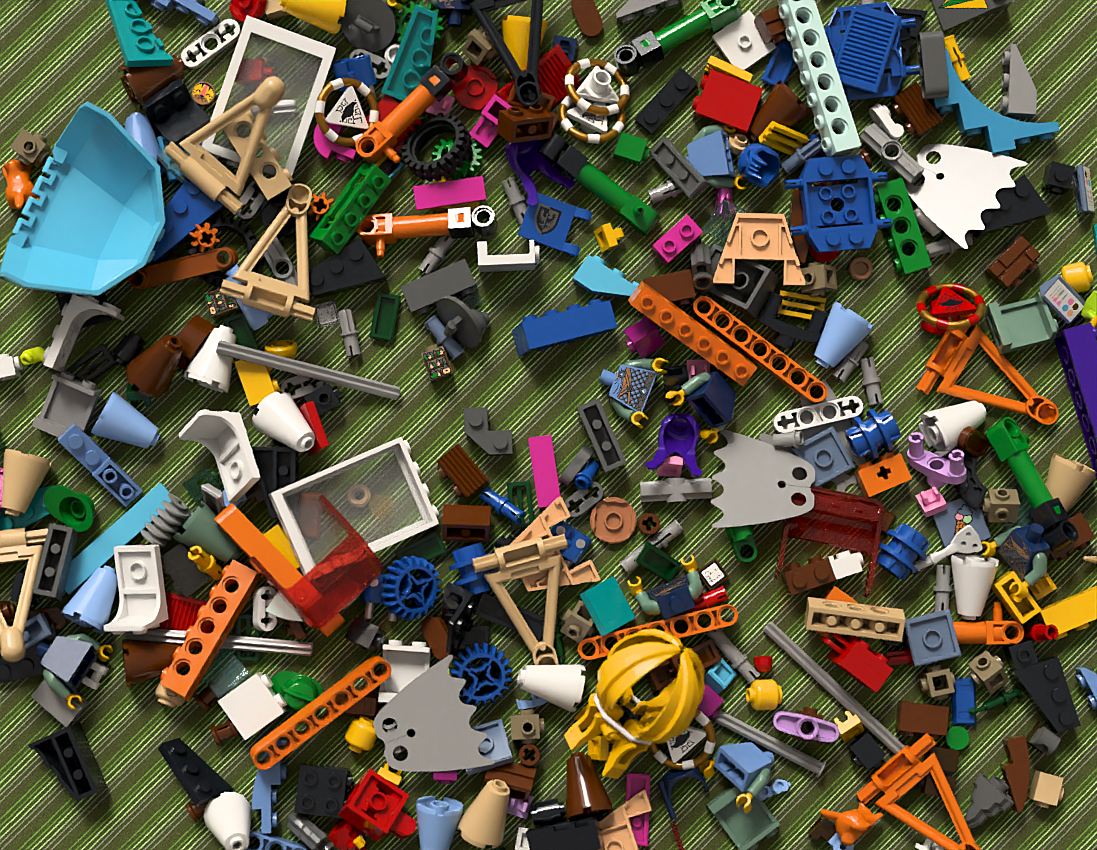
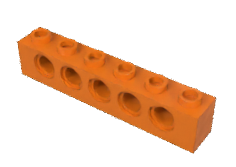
[628,281,757,386]
[160,560,261,702]

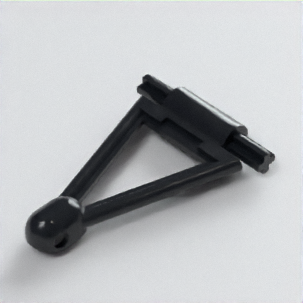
[461,0,544,106]

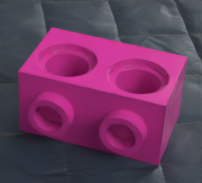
[651,214,703,267]

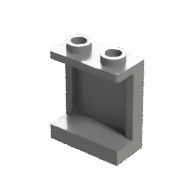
[32,370,102,437]

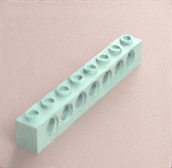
[777,0,861,157]

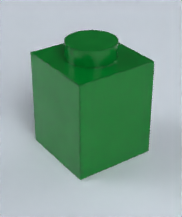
[613,132,650,166]

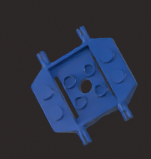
[818,2,920,101]
[784,154,892,253]

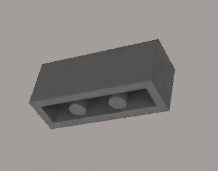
[400,259,477,316]
[576,398,627,474]
[32,523,79,602]

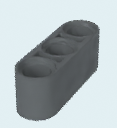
[917,31,949,100]

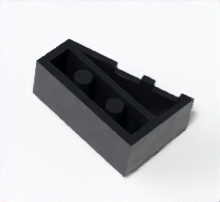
[970,174,1052,238]
[309,238,387,299]
[251,447,299,519]
[28,722,108,801]

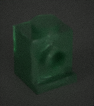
[182,467,222,503]

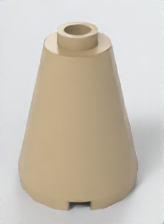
[1,449,51,517]
[1046,453,1097,512]
[457,779,510,848]

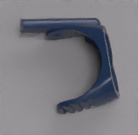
[658,767,709,820]

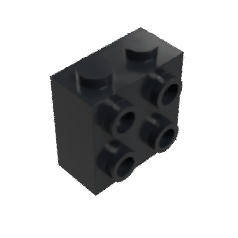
[294,763,353,818]

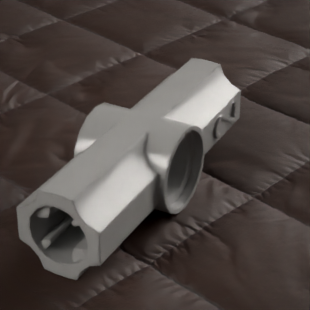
[859,123,924,185]
[263,236,299,302]
[640,478,712,503]

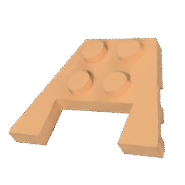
[712,213,805,286]
[510,496,601,591]
[599,789,652,850]

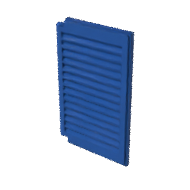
[835,5,901,94]

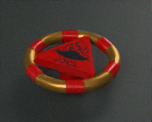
[916,283,986,330]

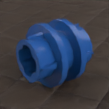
[844,409,901,460]
[874,524,930,580]
[448,543,498,595]

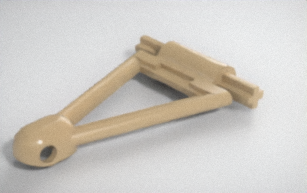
[163,76,285,215]
[219,183,315,322]
[0,527,48,662]
[472,534,568,665]

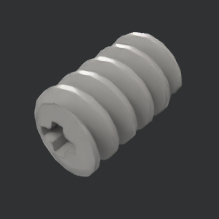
[140,493,190,547]

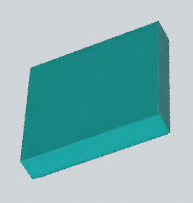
[579,576,636,636]

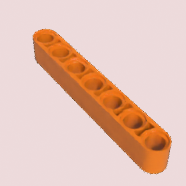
[692,296,828,404]
[213,503,345,637]
[578,604,738,660]
[250,655,391,770]

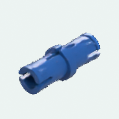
[480,487,526,525]

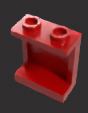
[691,69,763,136]

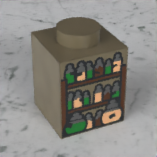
[204,289,241,319]
[421,344,453,382]

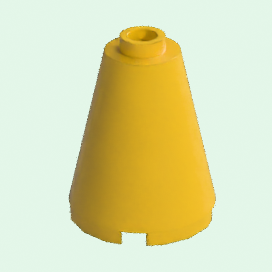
[279,0,346,34]
[501,15,548,79]

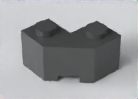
[463,407,513,456]

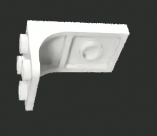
[43,294,125,372]
[178,409,261,502]
[103,545,168,635]

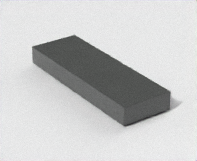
[649,136,709,201]

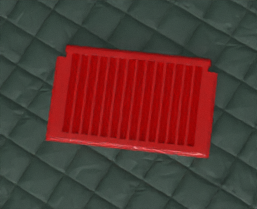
[496,44,581,107]
[155,591,227,652]

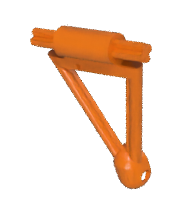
[916,314,1059,425]
[856,733,982,850]

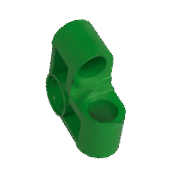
[725,525,757,563]

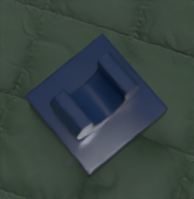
[552,35,578,64]

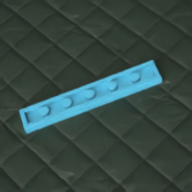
[65,483,171,595]

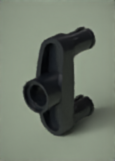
[758,292,828,350]

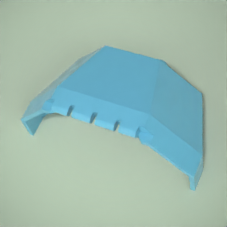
[0,102,165,296]

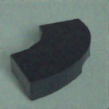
[953,447,988,511]

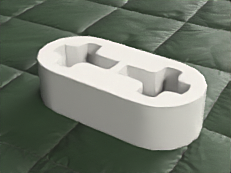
[253,586,277,631]

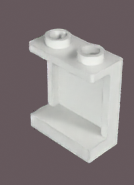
[477,240,540,272]
[378,640,431,702]

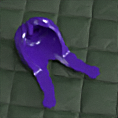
[505,140,575,206]
[645,412,702,478]

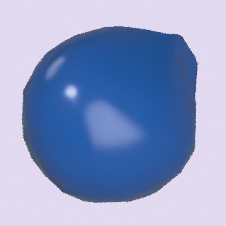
[738,143,781,188]

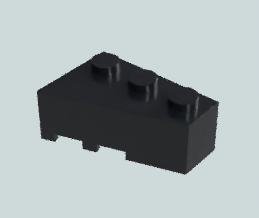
[1007,656,1081,733]
[526,814,603,850]

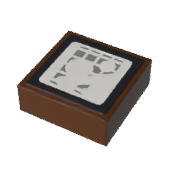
[698,558,729,591]

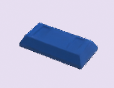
[761,41,795,87]
[952,678,976,726]

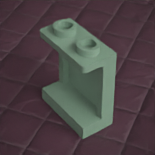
[985,292,1059,355]
[706,784,780,850]

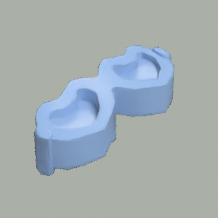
[516,694,548,709]
[756,779,791,801]

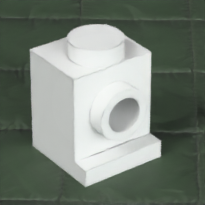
[0,354,23,382]
[825,550,864,580]

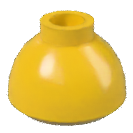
[264,340,297,359]

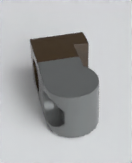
[1026,722,1061,755]

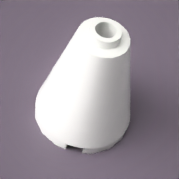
[183,325,236,393]
[252,392,315,452]
[919,401,987,456]
[951,554,999,620]
[517,664,585,712]
[203,792,252,850]

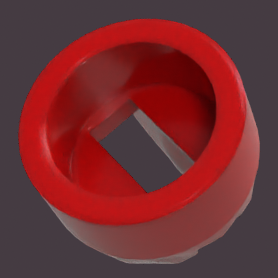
[753,656,773,673]

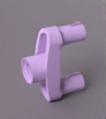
[907,432,966,487]
[773,711,839,742]

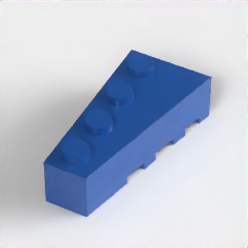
[151,179,227,264]
[511,298,617,357]

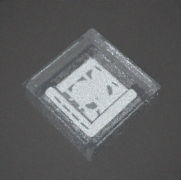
[312,300,340,329]

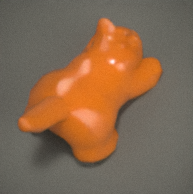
[2,159,39,209]
[820,801,883,846]

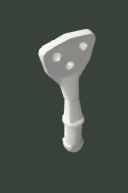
[913,525,983,571]

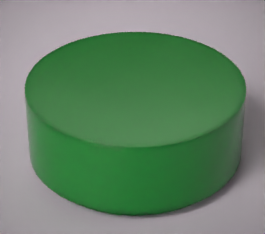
[944,726,969,750]

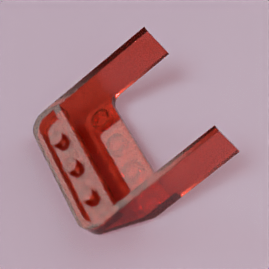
[774,486,884,598]
[250,495,382,629]

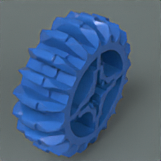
[380,556,442,620]
[448,642,512,707]

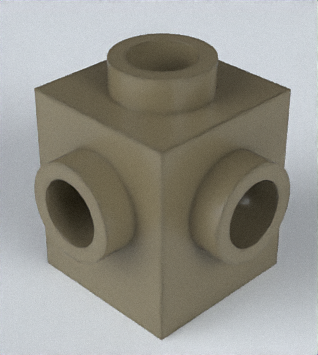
[461,27,498,66]
[10,128,51,167]
[800,262,838,297]
[982,488,1020,523]
[560,600,596,643]
[968,650,1009,694]
[919,664,956,700]
[510,709,545,744]

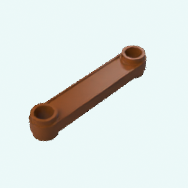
[128,247,239,290]

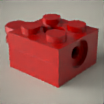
[820,632,893,693]
[338,769,416,842]

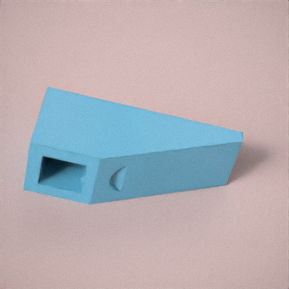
[572,255,639,299]

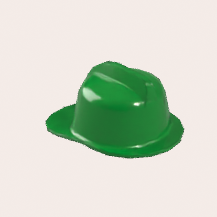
[44,485,96,532]
[271,671,323,713]

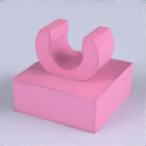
[425,95,455,117]
[686,360,710,380]
[657,453,683,478]
[915,486,947,518]

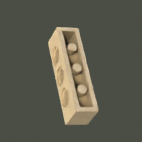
[222,110,293,201]
[804,597,906,642]

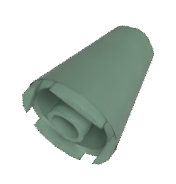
[173,500,241,563]

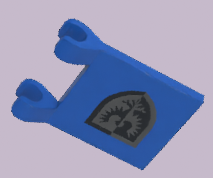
[518,192,592,257]

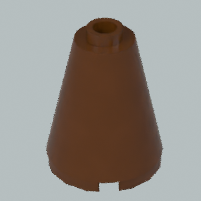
[118,55,186,110]
[748,80,813,143]
[126,335,184,398]
[122,639,183,687]
[565,752,613,820]

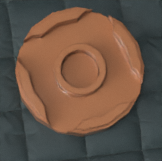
[590,497,637,544]

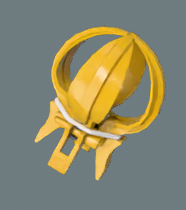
[564,629,705,779]

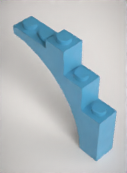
[929,49,1060,157]

